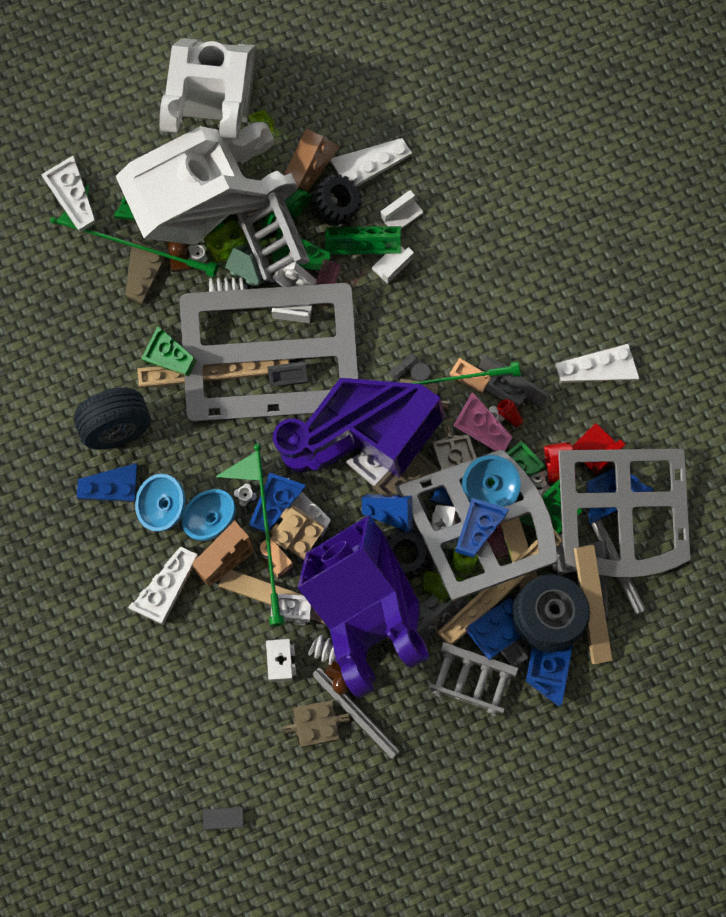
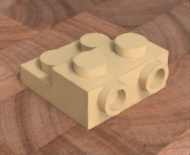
[270,505,326,560]

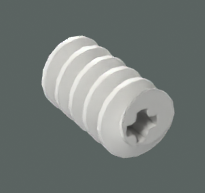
[209,277,248,292]
[308,634,337,665]

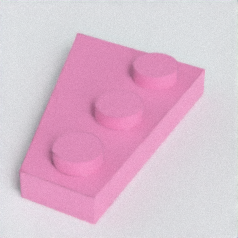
[453,392,513,452]

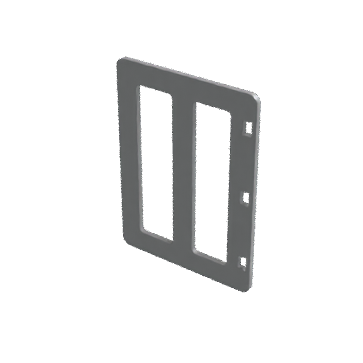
[180,283,358,421]

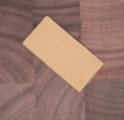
[450,358,492,394]

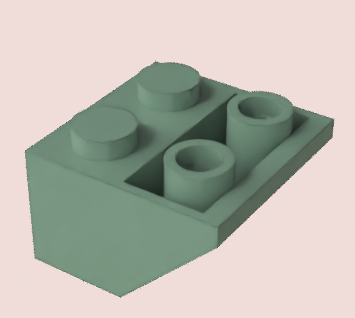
[225,243,267,286]

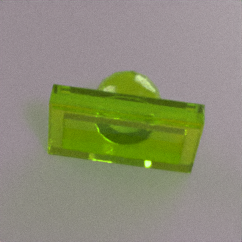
[248,110,275,133]
[422,571,464,600]

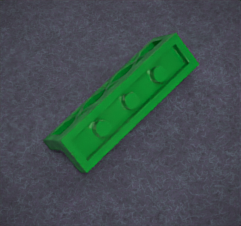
[325,226,401,255]

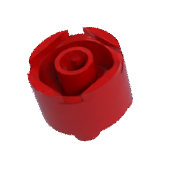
[544,442,576,483]

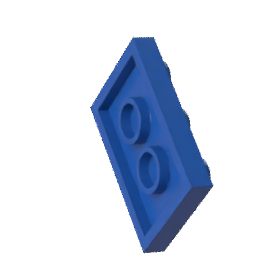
[465,598,520,660]

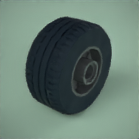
[73,387,151,450]
[512,574,590,653]

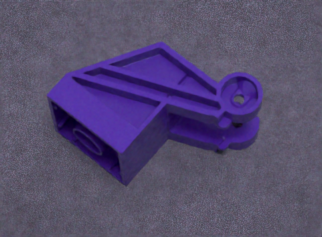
[273,378,445,478]
[298,515,429,698]

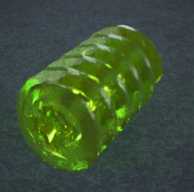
[452,546,478,573]

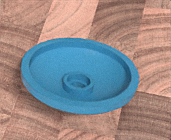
[462,455,521,507]
[135,474,185,532]
[182,489,236,541]

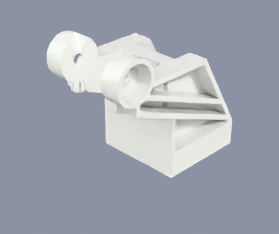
[160,38,256,139]
[116,122,298,245]

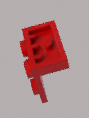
[572,424,626,476]

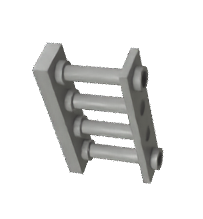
[237,192,310,282]
[428,642,518,716]

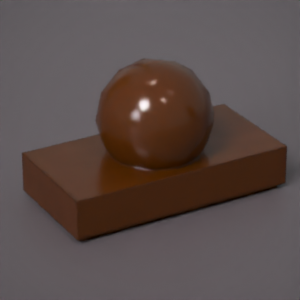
[167,241,190,272]
[324,661,349,695]

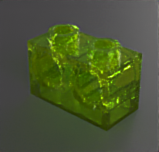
[204,218,248,262]

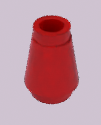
[497,399,523,427]

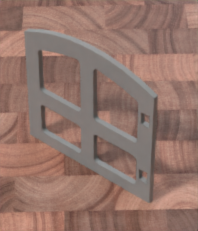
[399,449,556,601]
[558,449,691,578]

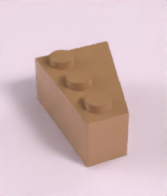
[284,129,340,192]
[192,521,254,587]

